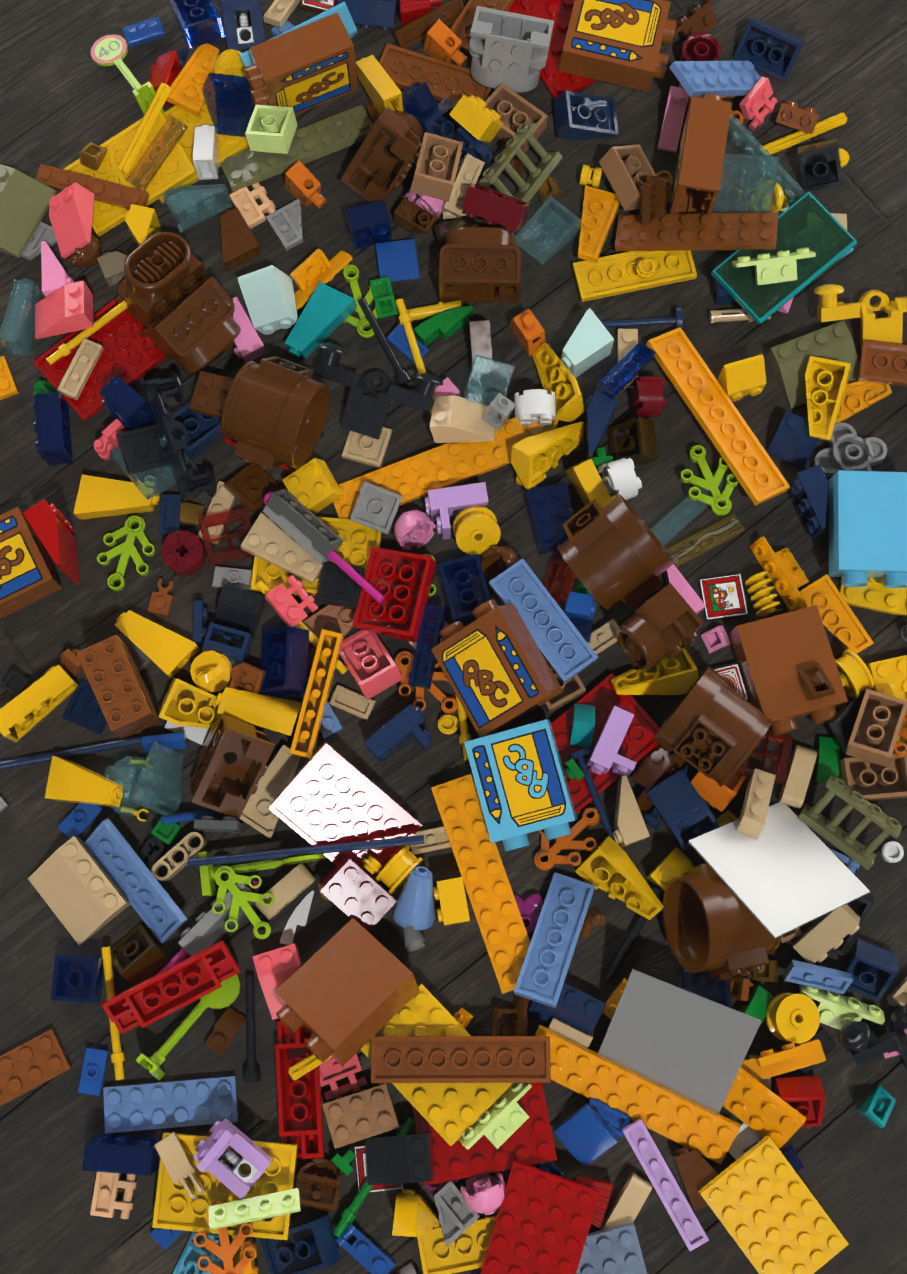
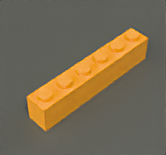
[290,629,344,759]

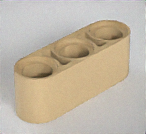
[779,744,817,809]
[151,832,207,882]
[255,863,316,920]
[600,1172,653,1230]

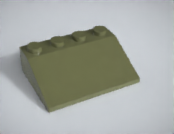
[0,164,57,258]
[766,320,859,410]

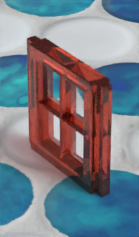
[198,508,254,566]
[543,556,575,603]
[735,730,794,785]

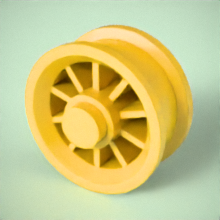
[452,506,501,555]
[834,649,874,699]
[375,845,423,894]
[766,992,820,1044]

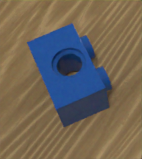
[564,591,596,625]

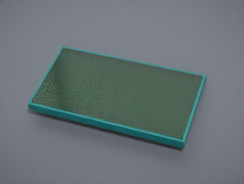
[711,192,857,325]

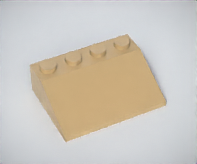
[28,836,131,946]

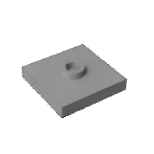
[349,481,403,535]

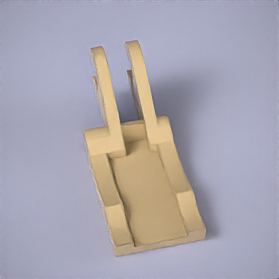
[154,1132,205,1200]

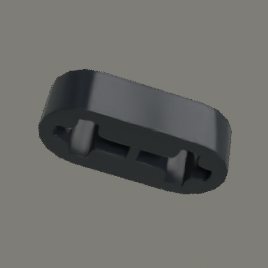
[138,837,166,872]

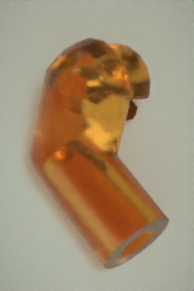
[579,912,607,939]

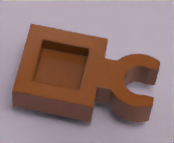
[148,579,174,617]

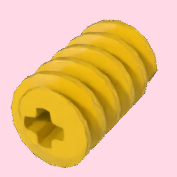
[745,571,783,617]

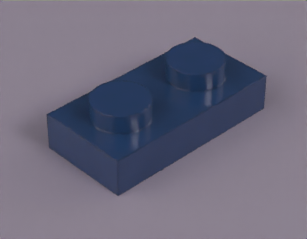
[193,601,209,646]

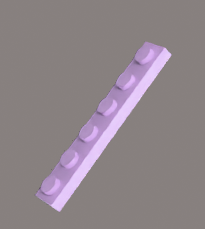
[622,1118,709,1251]

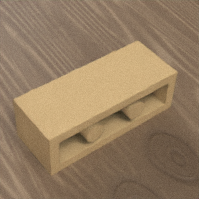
[736,768,776,838]
[793,904,860,964]

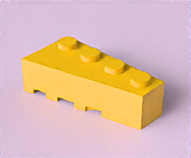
[0,665,79,743]

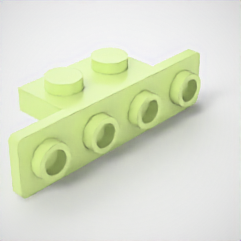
[732,248,816,285]
[799,984,885,1030]
[458,1083,532,1150]
[208,1188,301,1230]

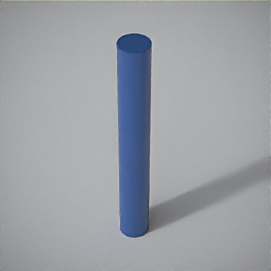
[161,809,225,825]

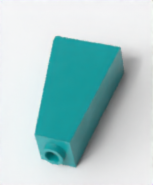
[285,282,357,359]

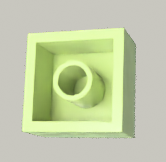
[245,105,298,154]

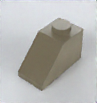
[97,251,128,287]

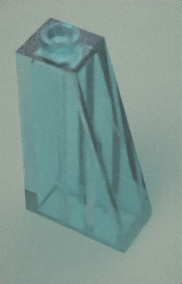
[0,278,40,356]

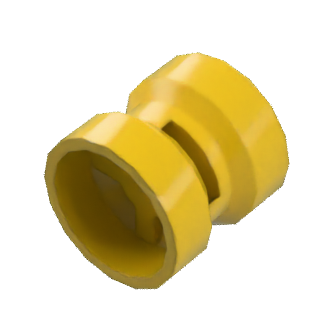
[579,165,602,188]

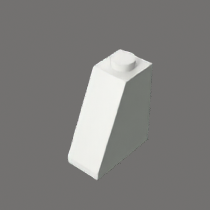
[193,125,219,180]

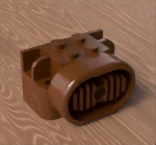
[340,107,424,208]
[439,227,521,303]
[115,232,205,327]
[140,276,241,375]
[616,583,704,671]
[190,714,275,819]

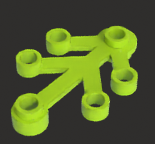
[343,265,378,338]
[680,445,739,516]
[97,515,156,591]
[212,866,274,939]

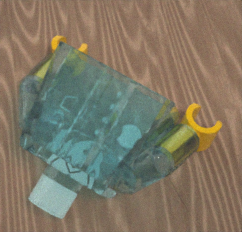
[104,756,159,822]

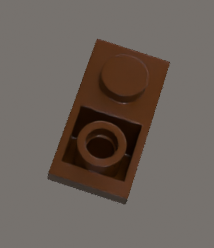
[394,197,438,234]

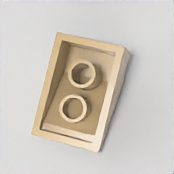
[430,396,496,443]
[612,775,650,848]

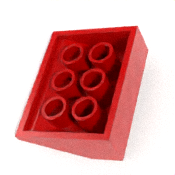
[23,499,80,585]
[352,547,436,643]

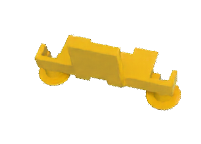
[814,284,907,349]

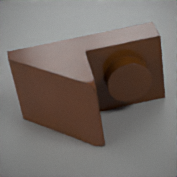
[798,663,835,700]
[204,1006,246,1056]

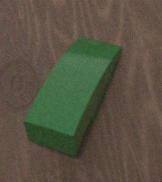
[413,306,474,347]

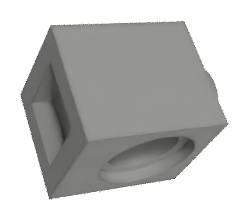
[482,393,516,431]

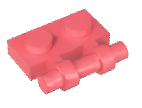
[739,77,778,130]
[94,419,127,460]
[265,575,319,630]
[320,1053,368,1101]

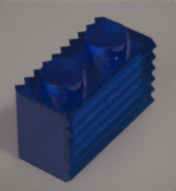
[402,81,437,117]

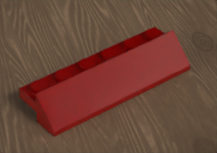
[102,940,240,1035]
[275,1021,325,1159]

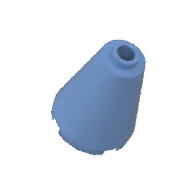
[392,867,435,930]

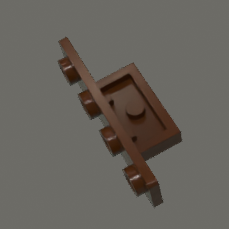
[673,0,719,40]
[630,746,686,814]
[492,994,529,1036]

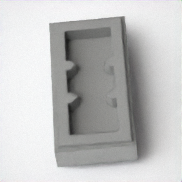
[212,566,253,591]

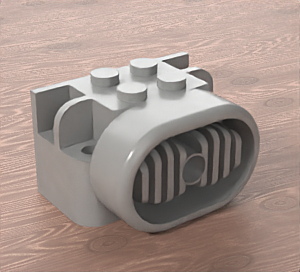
[469,6,554,93]

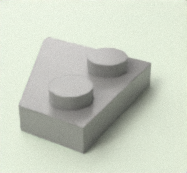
[266,199,303,251]
[21,222,57,261]
[434,1181,480,1247]

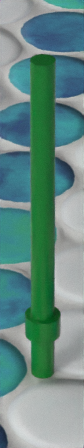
[333,1116,415,1238]

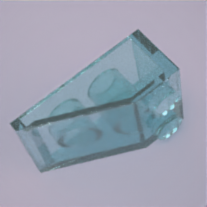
[162,184,232,233]
[515,196,581,265]

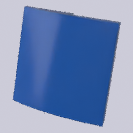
[376,239,420,282]
[554,1104,618,1167]

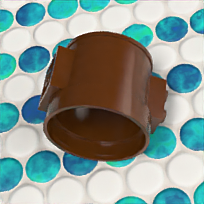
[221,356,330,470]
[557,492,674,610]
[652,667,773,787]
[663,863,782,981]

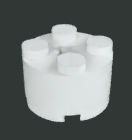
[514,389,556,426]
[598,458,642,500]

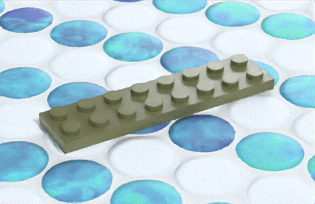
[220,104,373,192]

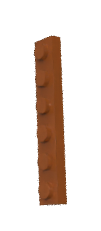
[35,164,150,210]

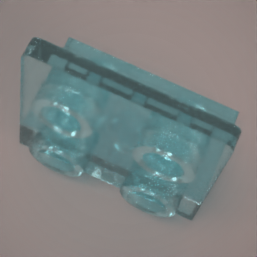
[464,355,515,406]

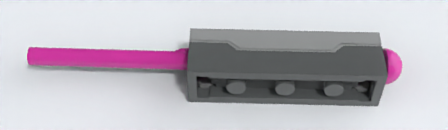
[263,489,385,603]
[156,878,259,975]

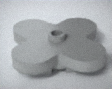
[814,423,887,477]

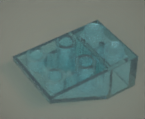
[129,741,183,816]

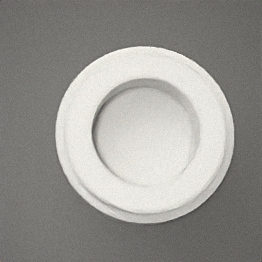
[880,841,904,863]

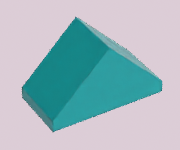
[570,703,595,747]
[857,1085,896,1129]

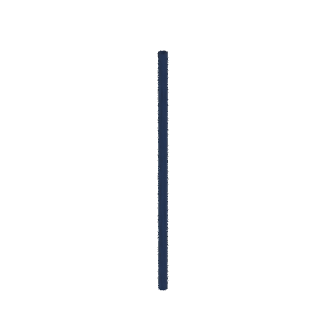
[0,731,165,770]
[187,835,425,867]

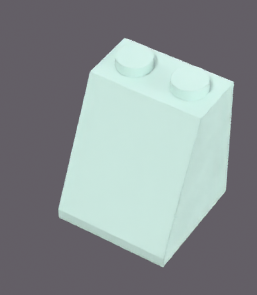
[238,265,298,335]
[561,308,614,378]

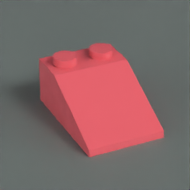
[49,182,94,258]
[35,280,94,339]
[339,629,403,700]
[252,943,303,1020]

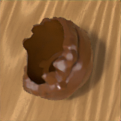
[66,234,102,268]
[481,546,519,580]

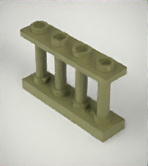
[480,122,563,203]
[798,775,902,870]

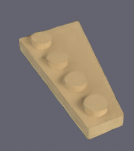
[241,513,323,585]
[240,745,301,839]

